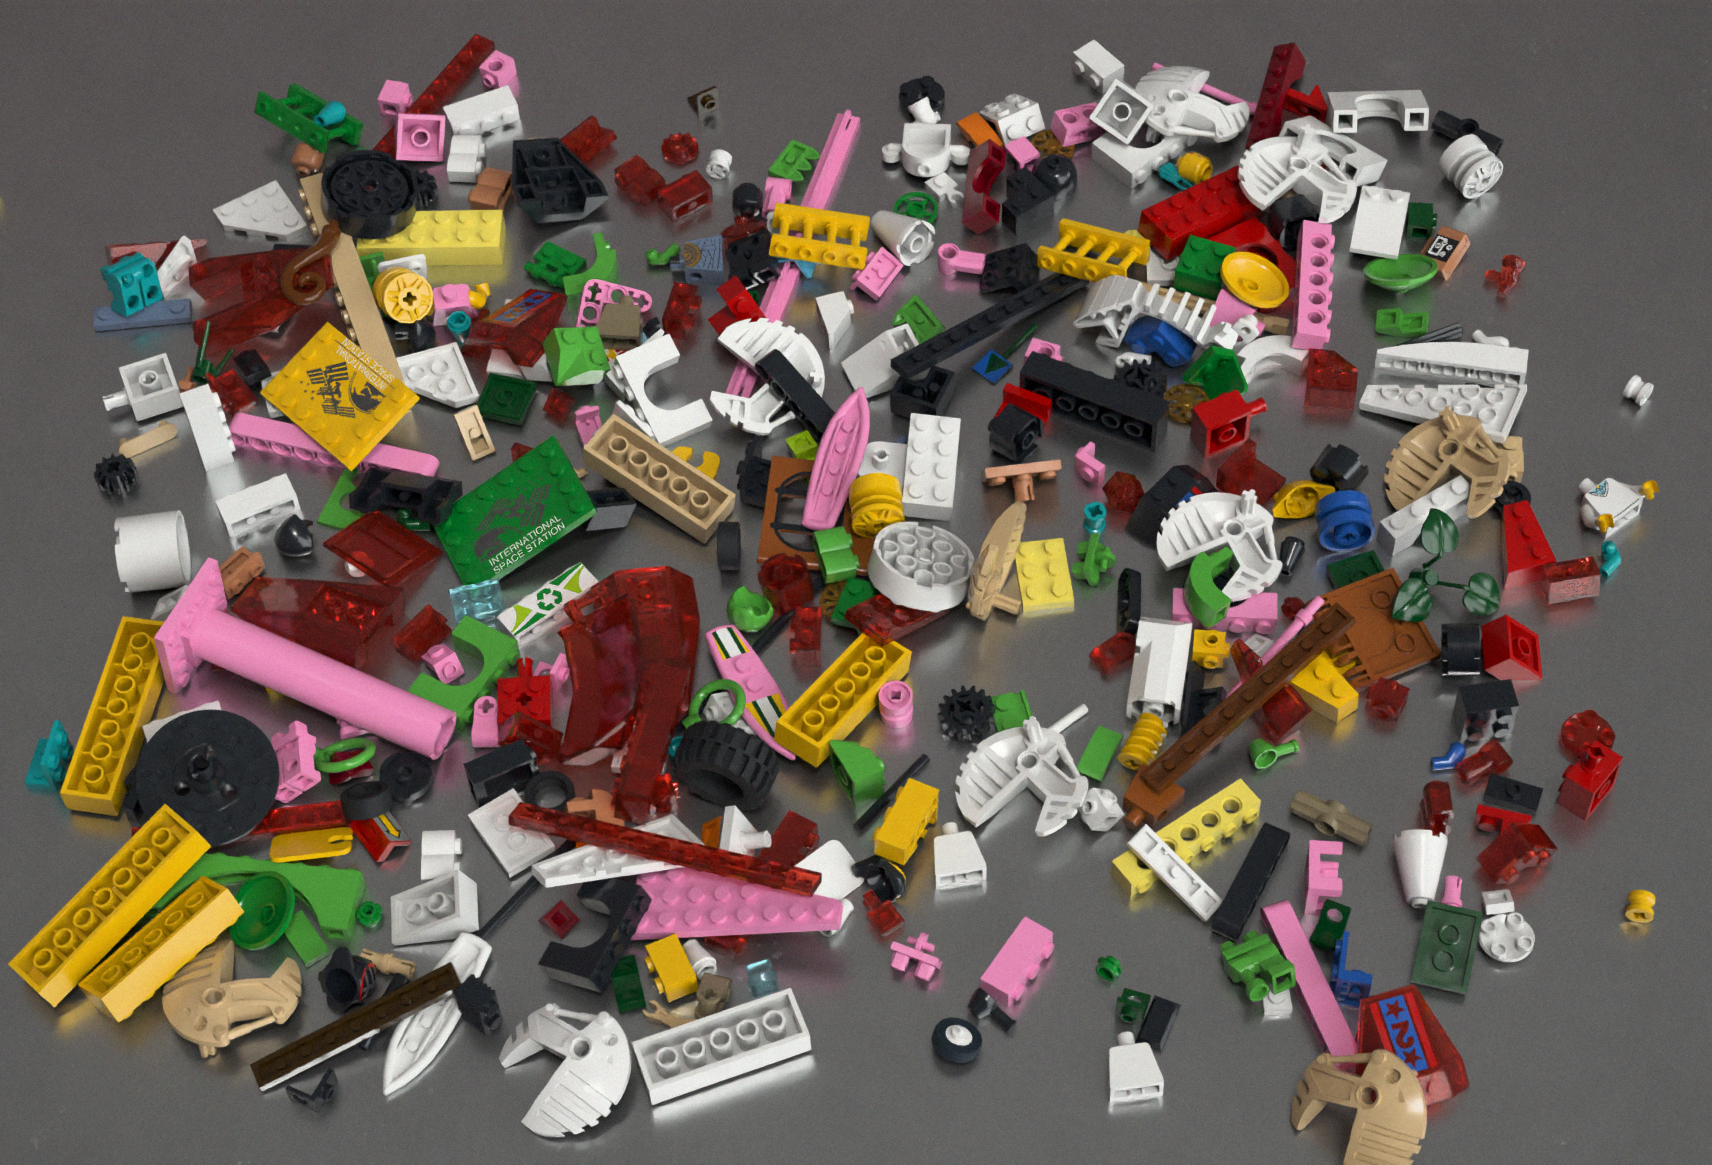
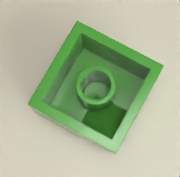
[542,327,611,386]
[829,740,886,809]

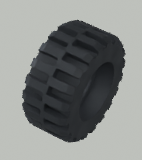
[672,720,780,811]

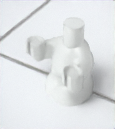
[907,97,941,124]

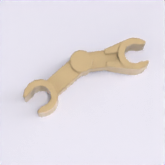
[642,1001,697,1029]

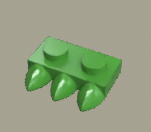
[768,139,820,182]
[892,294,946,344]

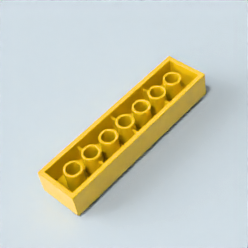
[60,616,165,816]
[8,804,211,1008]

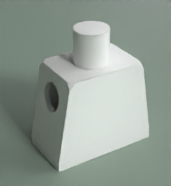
[934,822,987,889]
[1108,1032,1164,1102]

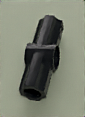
[1431,110,1504,157]

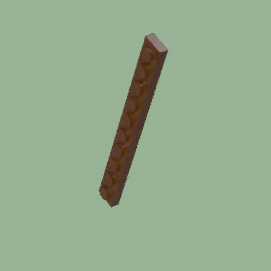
[1140,602,1356,795]

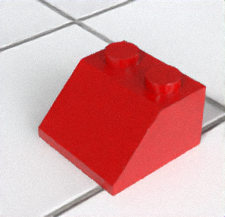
[1481,614,1543,681]

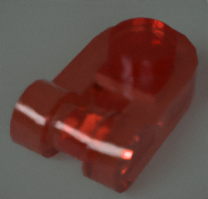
[1089,632,1136,675]

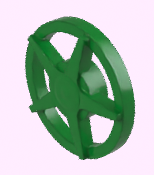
[894,192,938,224]

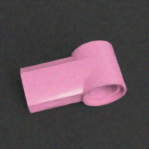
[762,177,792,220]
[938,243,986,275]

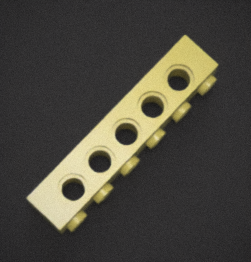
[1111,778,1261,897]

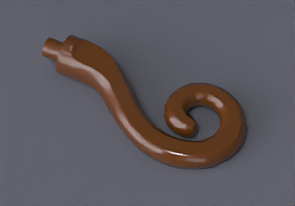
[280,220,341,305]

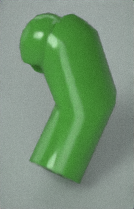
[645,243,681,266]

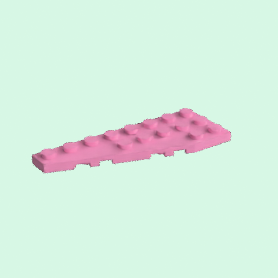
[630,865,843,940]

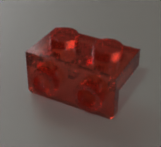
[560,115,617,164]

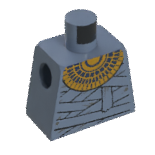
[670,235,724,286]

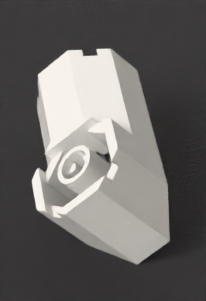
[1126,617,1193,728]

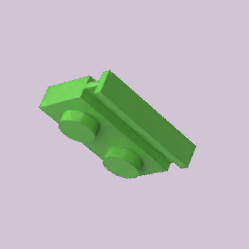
[991,690,1032,733]

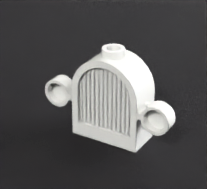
[882,123,970,177]

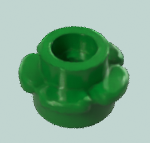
[356,901,383,927]
[1095,956,1122,981]

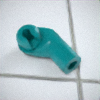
[1597,541,1621,578]

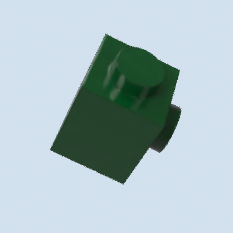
[1406,202,1437,241]

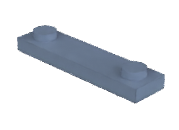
[93,298,192,331]

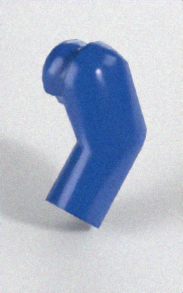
[1430,742,1466,771]

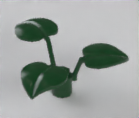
[1391,508,1500,622]

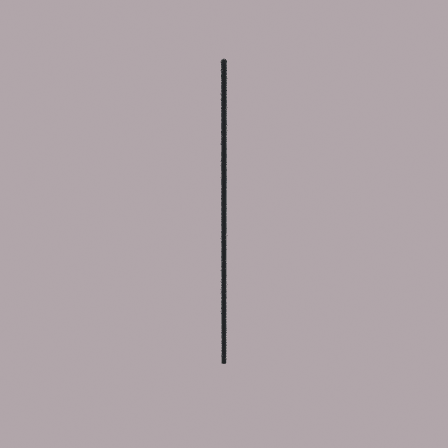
[476,573,825,940]

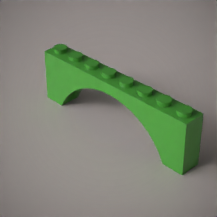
[143,853,366,942]

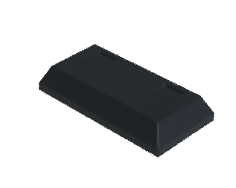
[1135,995,1181,1053]

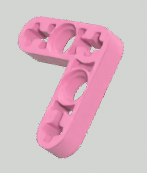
[575,279,652,327]

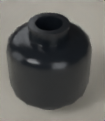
[732,183,763,220]

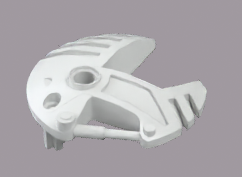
[1135,66,1250,143]
[1238,124,1357,223]
[709,318,825,436]
[1156,489,1283,602]
[955,716,1089,837]
[499,1003,632,1137]

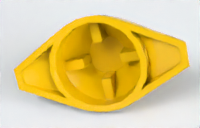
[1271,479,1335,518]

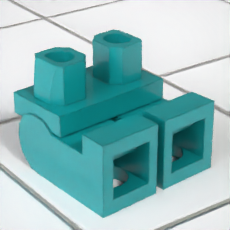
[100,252,164,317]

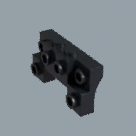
[349,467,463,525]

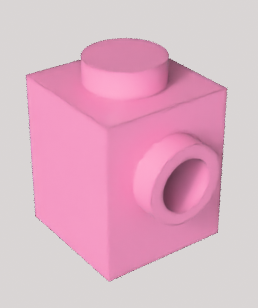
[377,80,413,118]

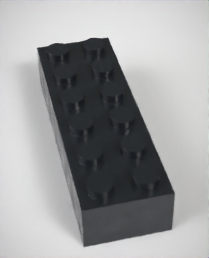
[1019,351,1169,453]

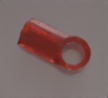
[1455,739,1513,786]

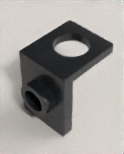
[285,1068,338,1113]

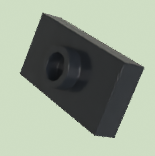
[1483,773,1543,815]

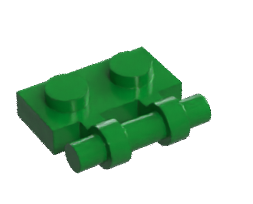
[524,241,587,289]

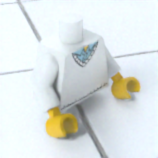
[1578,478,1660,539]

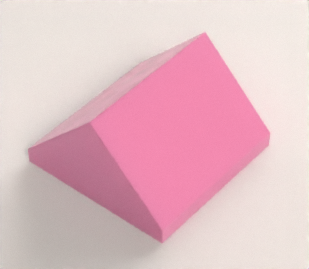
[394,113,445,162]

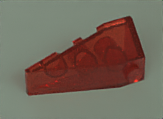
[105,238,207,266]
[1229,638,1312,745]

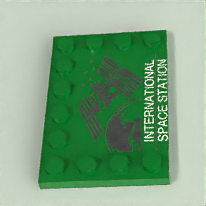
[433,435,598,598]

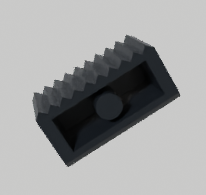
[454,974,503,1035]

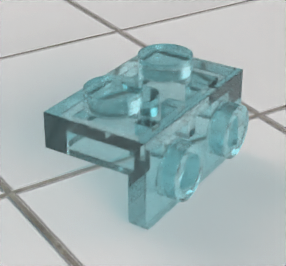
[448,579,505,627]

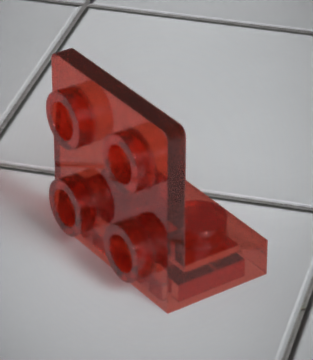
[1216,438,1286,507]

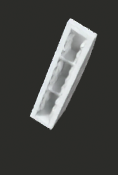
[1374,342,1529,387]

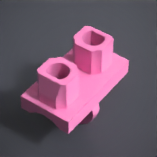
[890,932,943,982]

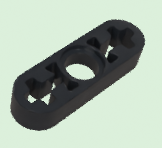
[1117,568,1141,637]

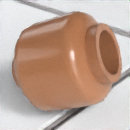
[291,142,325,177]

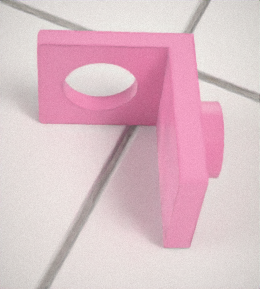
[533,653,570,693]

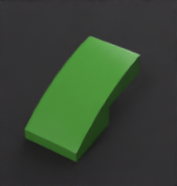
[1375,308,1429,338]
[1077,725,1124,782]

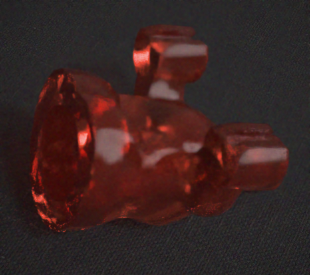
[1485,255,1526,298]

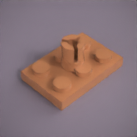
[981,459,1062,502]

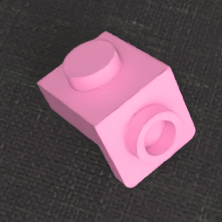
[573,405,603,448]
[1074,441,1105,486]
[421,643,464,684]

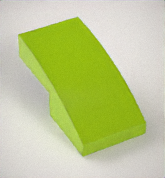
[785,430,818,484]

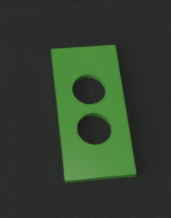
[317,467,370,535]

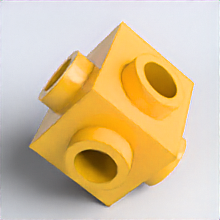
[1192,629,1230,669]

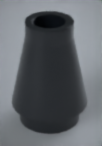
[1279,536,1306,576]

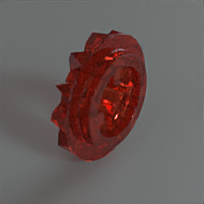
[661,131,699,163]

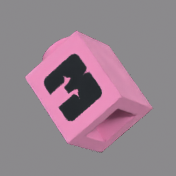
[1004,136,1040,173]

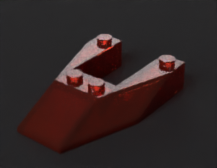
[188,247,335,356]

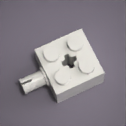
[102,353,183,422]

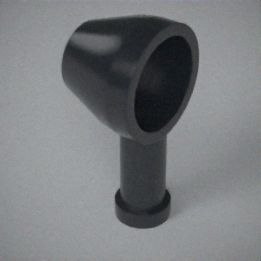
[967,987,1017,1032]

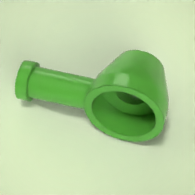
[1249,739,1299,769]

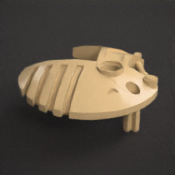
[1384,406,1510,519]
[966,501,1027,621]
[162,939,302,1058]
[1292,1049,1427,1165]

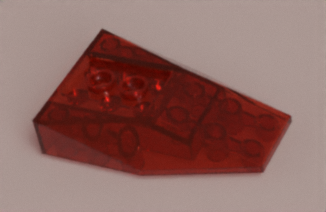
[231,577,405,670]

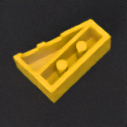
[1281,654,1359,723]
[872,778,939,865]

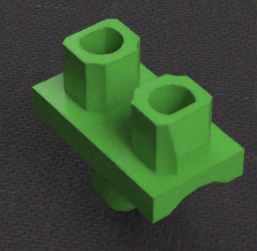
[1072,534,1116,586]

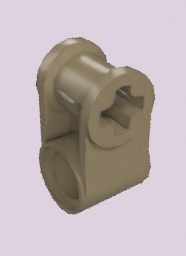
[695,972,732,1020]

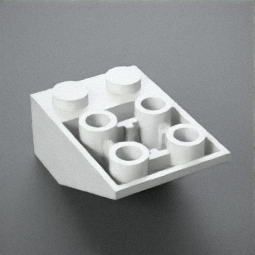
[841,323,927,398]

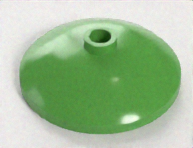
[1364,254,1437,293]

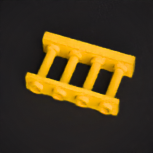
[769,202,870,270]
[1037,218,1150,283]

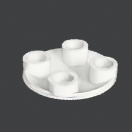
[1479,912,1535,962]

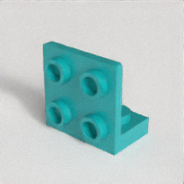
[24,720,73,792]

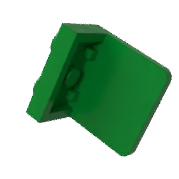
[1182,345,1248,401]

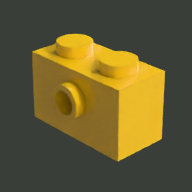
[643,933,699,1003]

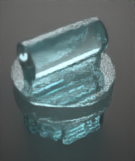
[746,959,779,998]

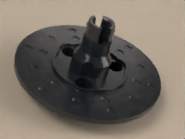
[136,710,280,847]

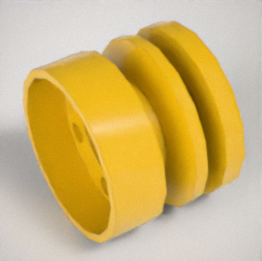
[372,266,433,323]
[848,473,905,539]

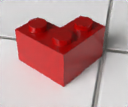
[707,275,766,336]

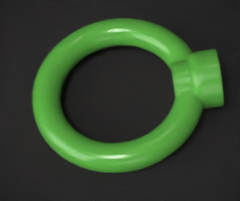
[681,679,746,729]
[313,738,376,773]

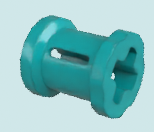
[1083,502,1107,534]

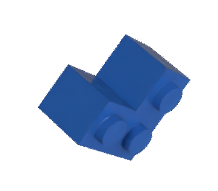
[1124,315,1197,367]

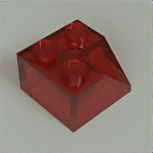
[1304,348,1358,410]

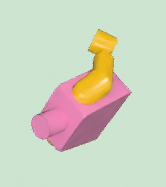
[427,282,491,326]

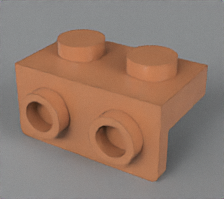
[219,546,265,600]

